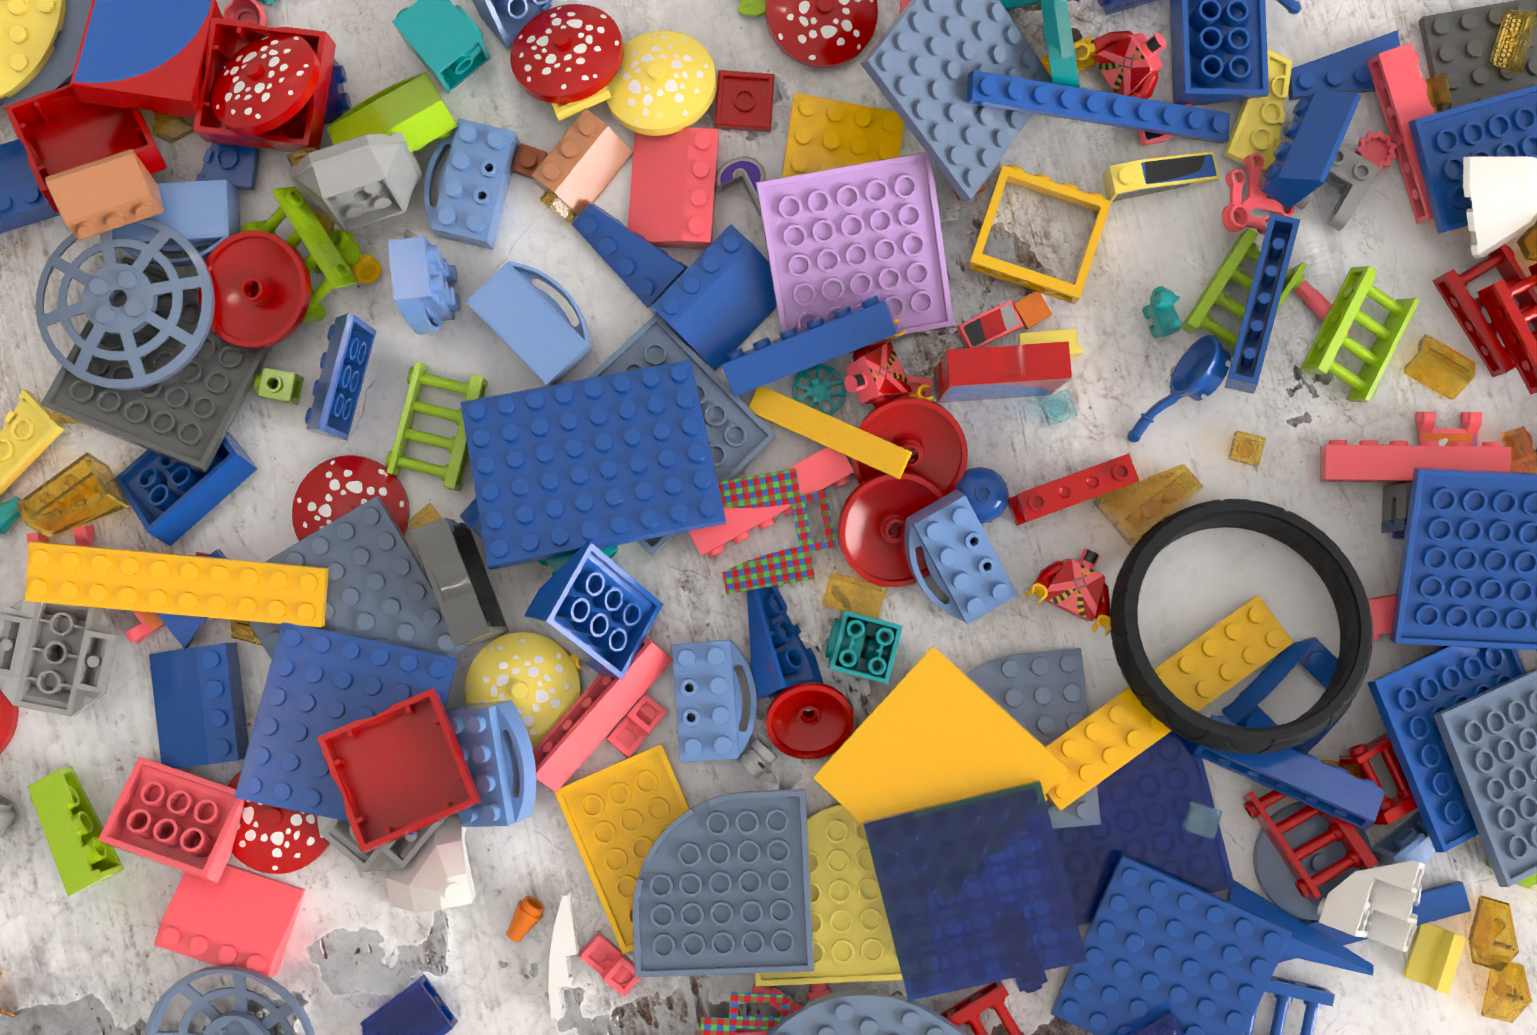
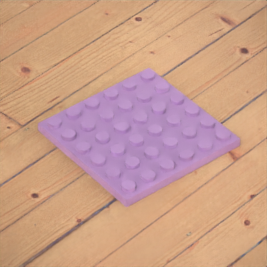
[756,152,954,335]

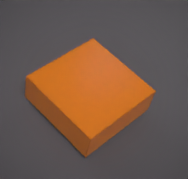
[1013,290,1052,330]

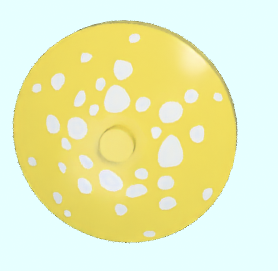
[606,30,717,136]
[464,632,582,748]

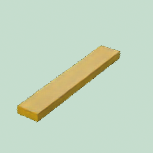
[748,386,912,479]

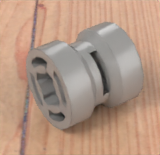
[737,738,778,779]

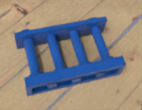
[1245,976,1335,1035]

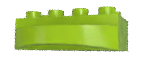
[327,72,458,152]

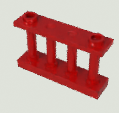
[1433,244,1537,377]
[1477,263,1537,395]
[1008,453,1139,526]
[1339,732,1418,825]
[1243,790,1378,902]
[940,978,1033,1035]

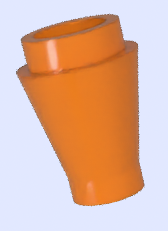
[506,896,545,942]

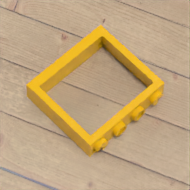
[967,165,1112,304]

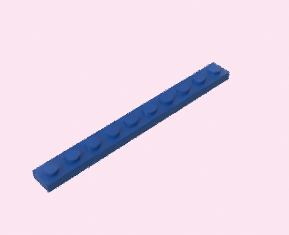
[967,70,1230,144]

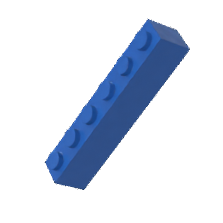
[1224,213,1300,394]
[721,295,898,397]
[1194,714,1385,830]

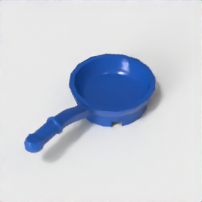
[1127,334,1231,443]

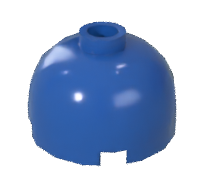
[954,467,1009,524]

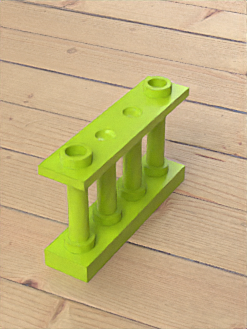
[240,186,358,325]
[1181,228,1307,348]
[1300,266,1420,402]
[385,361,488,491]

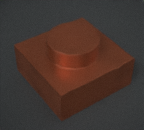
[511,143,548,180]

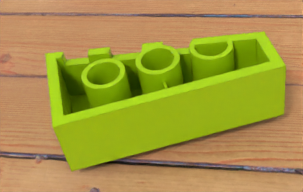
[27,767,124,896]

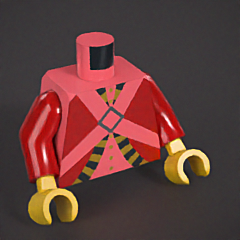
[1074,30,1167,99]
[844,319,933,407]
[1025,548,1112,636]

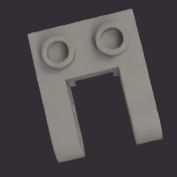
[1294,145,1380,231]

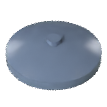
[1253,802,1373,920]

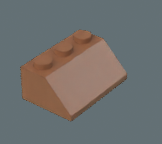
[532,108,633,216]
[45,149,164,240]

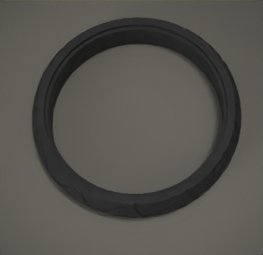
[1110,499,1373,754]

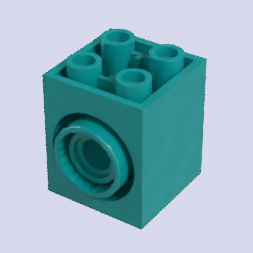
[392,0,491,93]
[825,610,903,684]

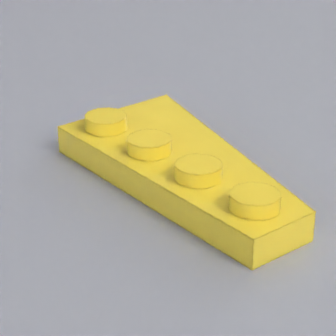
[1223,49,1292,174]
[0,389,65,496]

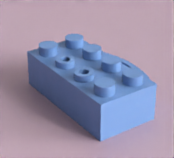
[424,118,520,250]
[112,179,240,267]
[388,236,461,335]
[466,261,592,386]
[904,489,1018,624]
[672,640,757,763]
[446,700,536,827]

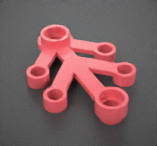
[1221,153,1294,235]

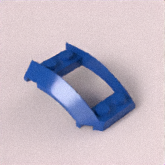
[1222,637,1352,753]

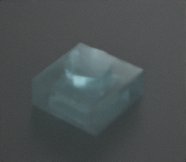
[1039,389,1078,426]
[1182,801,1222,840]

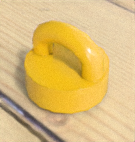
[350,254,382,284]

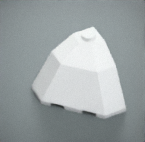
[1463,156,1537,259]
[385,813,475,912]
[1317,860,1425,952]

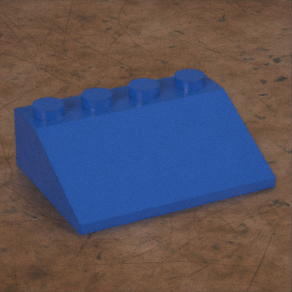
[1170,0,1269,105]
[0,139,60,234]
[651,224,777,371]
[305,313,377,441]
[114,432,257,546]
[524,542,663,680]
[149,642,249,768]

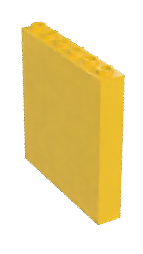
[813,645,1069,902]

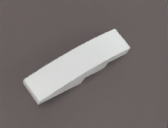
[548,890,580,1020]

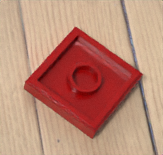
[714,70,775,132]

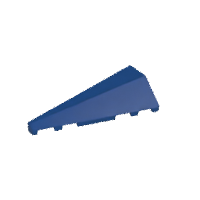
[1227,880,1374,976]

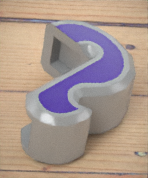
[715,156,766,216]

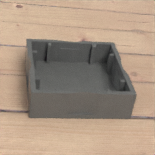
[411,517,509,646]

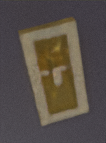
[1481,957,1532,1023]

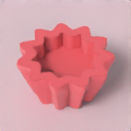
[1356,130,1397,171]

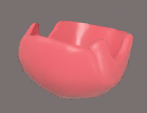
[223,0,268,27]

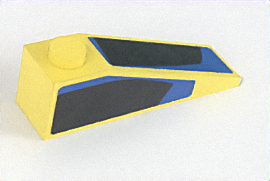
[1102,151,1220,202]

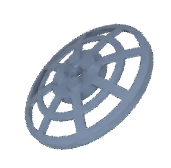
[35,218,215,390]
[145,965,315,1035]

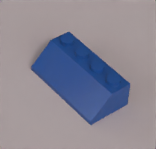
[1261,91,1361,208]

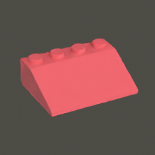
[628,127,719,250]
[98,757,245,884]
[154,864,306,978]

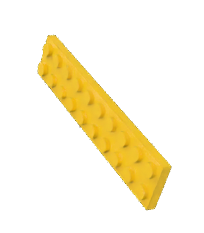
[25,541,329,627]
[1045,595,1294,811]

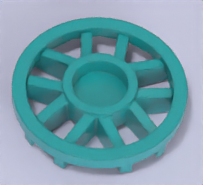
[792,364,846,416]

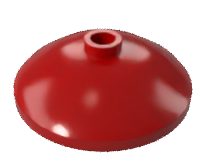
[766,682,854,759]

